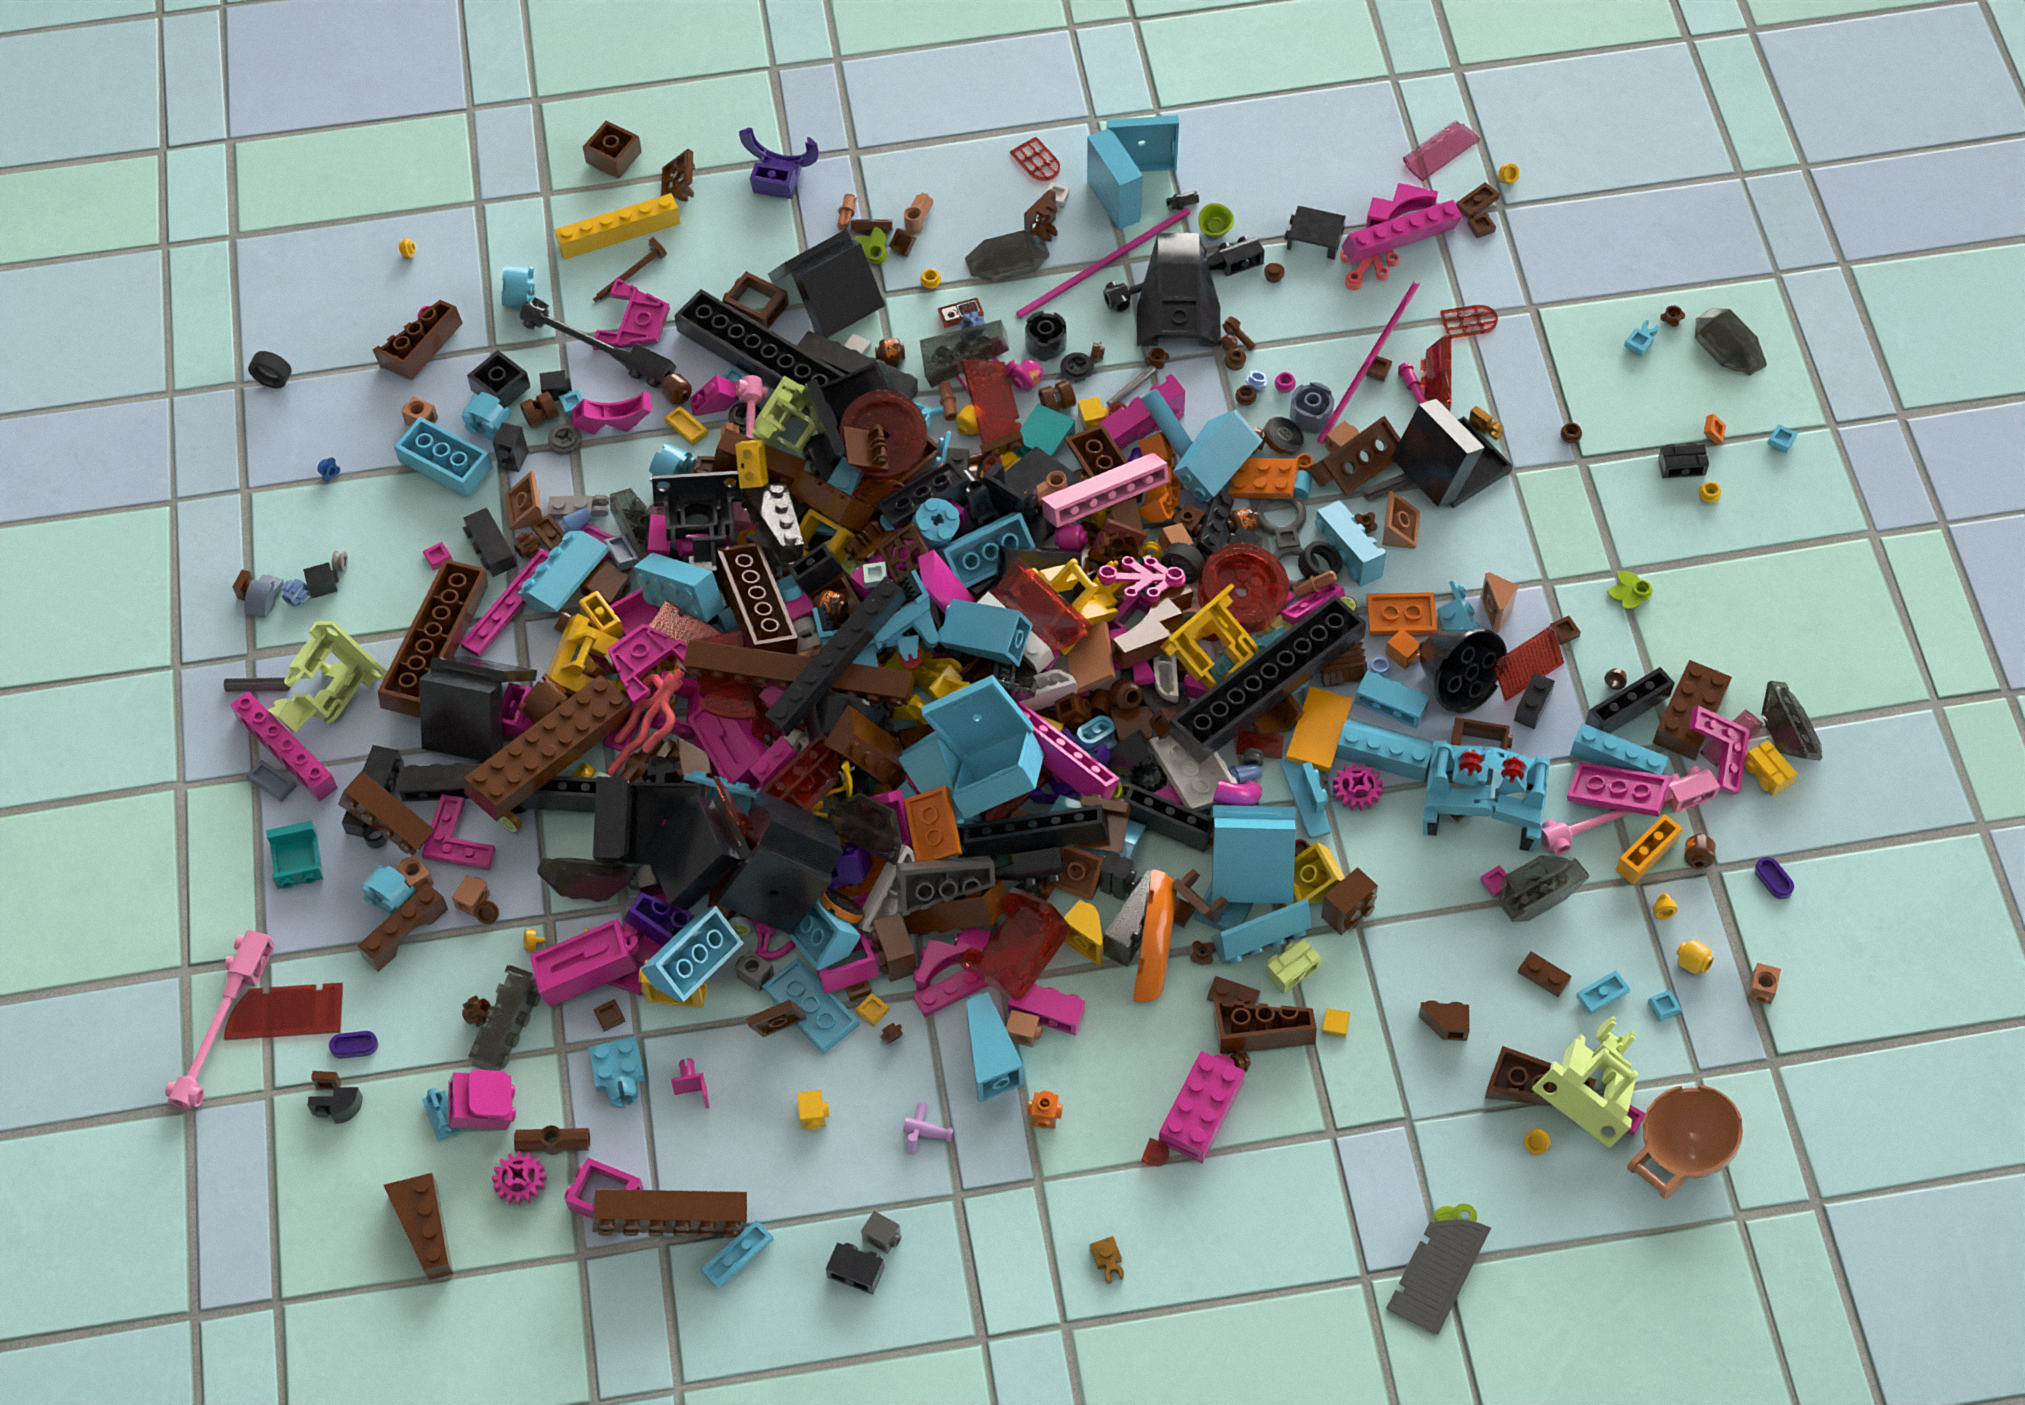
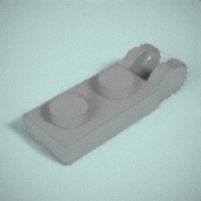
[548,495,610,519]

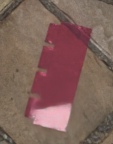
[1403,120,1480,181]

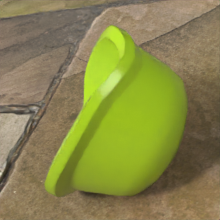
[1198,203,1234,239]

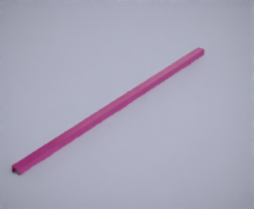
[1016,207,1190,319]
[1317,280,1420,444]

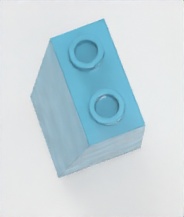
[1173,409,1263,502]
[938,599,1033,667]
[898,739,982,832]
[966,992,1024,1103]

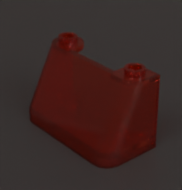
[958,887,1070,1000]

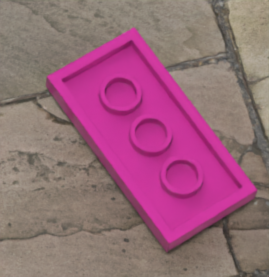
[1567,762,1670,817]

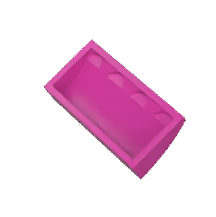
[918,550,977,614]

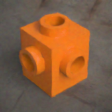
[1027,1091,1063,1129]

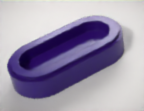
[1755,857,1794,899]
[329,1031,378,1059]

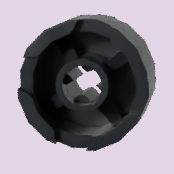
[1025,311,1067,362]

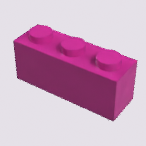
[1008,979,1085,1036]

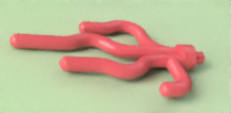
[606,669,685,777]

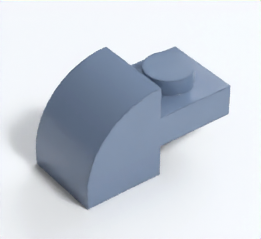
[244,575,284,618]

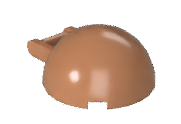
[1627,1085,1743,1200]

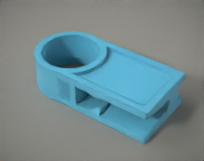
[777,578,802,602]

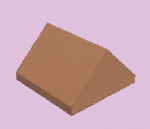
[505,471,543,530]
[1382,491,1420,549]
[1480,572,1518,633]
[1051,845,1105,901]

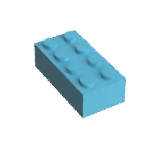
[394,417,493,497]
[634,552,725,623]

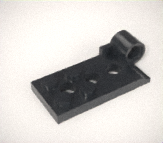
[876,458,983,530]

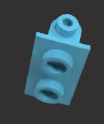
[422,1088,460,1141]

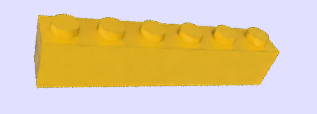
[554,193,681,260]

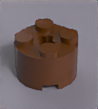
[516,673,567,724]

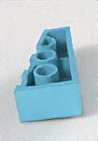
[1315,500,1387,587]

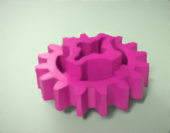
[1333,763,1383,811]
[492,1151,547,1206]

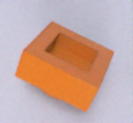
[1703,414,1726,445]

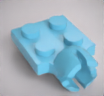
[589,1036,645,1108]

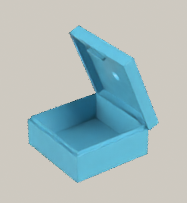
[1087,115,1179,230]
[921,675,1044,819]
[1210,805,1296,904]

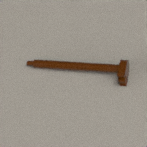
[593,237,667,302]

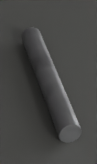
[1106,365,1156,409]

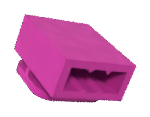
[448,1069,516,1130]

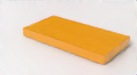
[1285,686,1353,773]

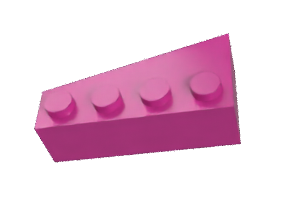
[1099,373,1186,450]

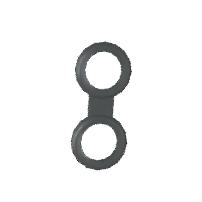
[1255,495,1319,590]

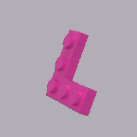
[1689,706,1750,795]
[421,794,496,870]

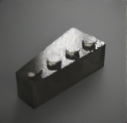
[741,483,804,565]
[1102,870,1152,967]
[468,964,541,1071]

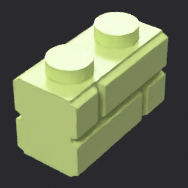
[1265,939,1321,993]

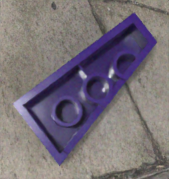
[624,892,696,947]

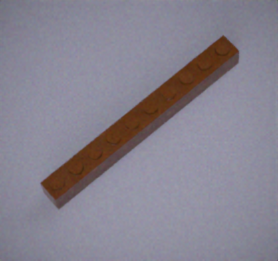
[683,640,915,707]

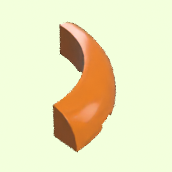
[1138,432,1181,523]
[1133,870,1177,1002]

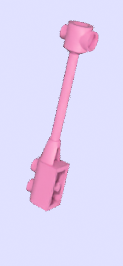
[732,375,768,532]
[1541,766,1720,855]
[165,930,275,1110]

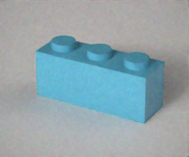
[1354,671,1430,728]

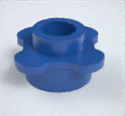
[317,457,340,482]

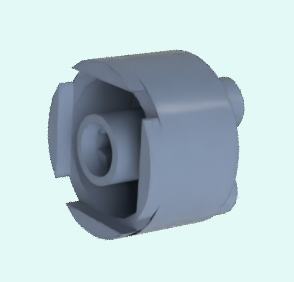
[1290,382,1334,434]

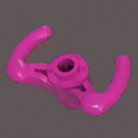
[741,914,795,961]

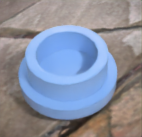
[1246,371,1267,390]
[1368,657,1391,678]

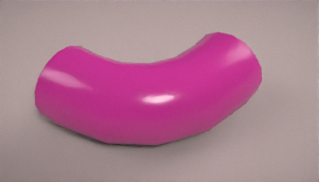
[1213,779,1262,806]

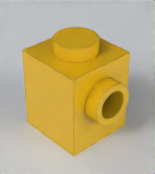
[1078,396,1108,431]
[797,1090,829,1130]

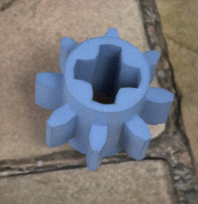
[959,312,986,338]
[280,579,310,606]

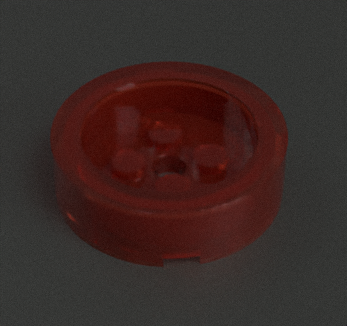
[839,390,927,481]
[1197,543,1290,634]

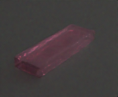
[1700,709,1763,767]

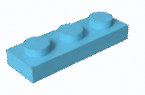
[700,1220,774,1290]

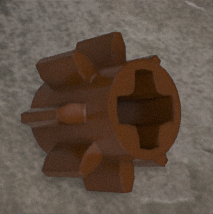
[514,532,541,558]
[462,995,492,1027]

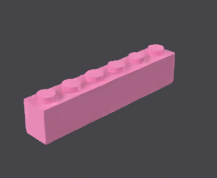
[1041,453,1169,528]

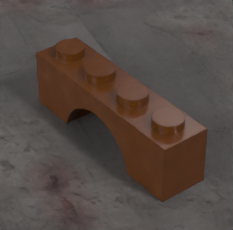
[357,883,448,972]

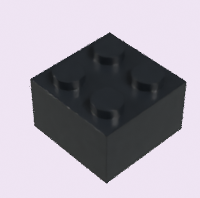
[467,350,531,409]

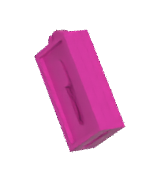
[687,689,767,787]
[530,919,639,1007]
[1158,1051,1245,1164]

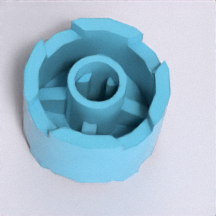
[501,265,535,308]
[461,392,511,441]
[649,443,697,489]
[912,498,960,549]
[362,864,417,918]

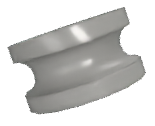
[332,551,348,571]

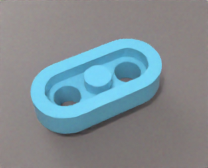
[1075,716,1115,749]

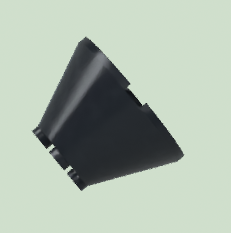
[1418,629,1507,714]
[803,691,890,769]

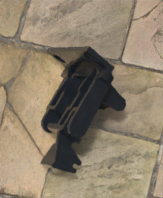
[652,471,742,581]

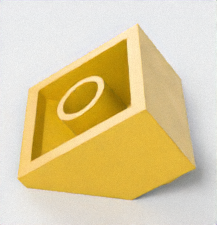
[1293,842,1345,905]
[1062,899,1103,967]

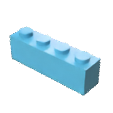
[1570,723,1669,775]

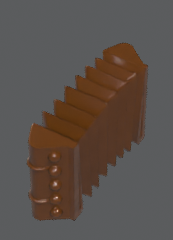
[1320,641,1368,688]

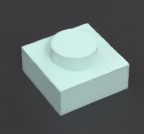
[863,562,887,588]

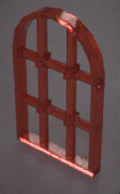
[1010,137,1060,181]
[1440,305,1498,339]
[752,704,782,747]

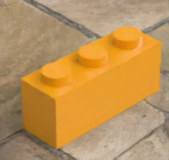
[1615,814,1683,885]

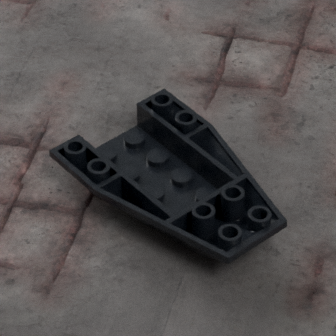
[1137,233,1221,346]

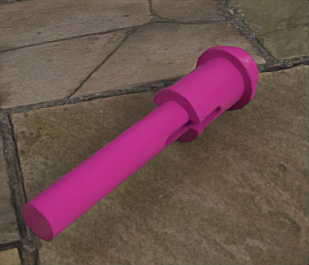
[1398,362,1427,404]

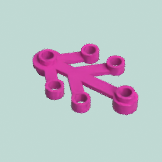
[1098,556,1186,602]

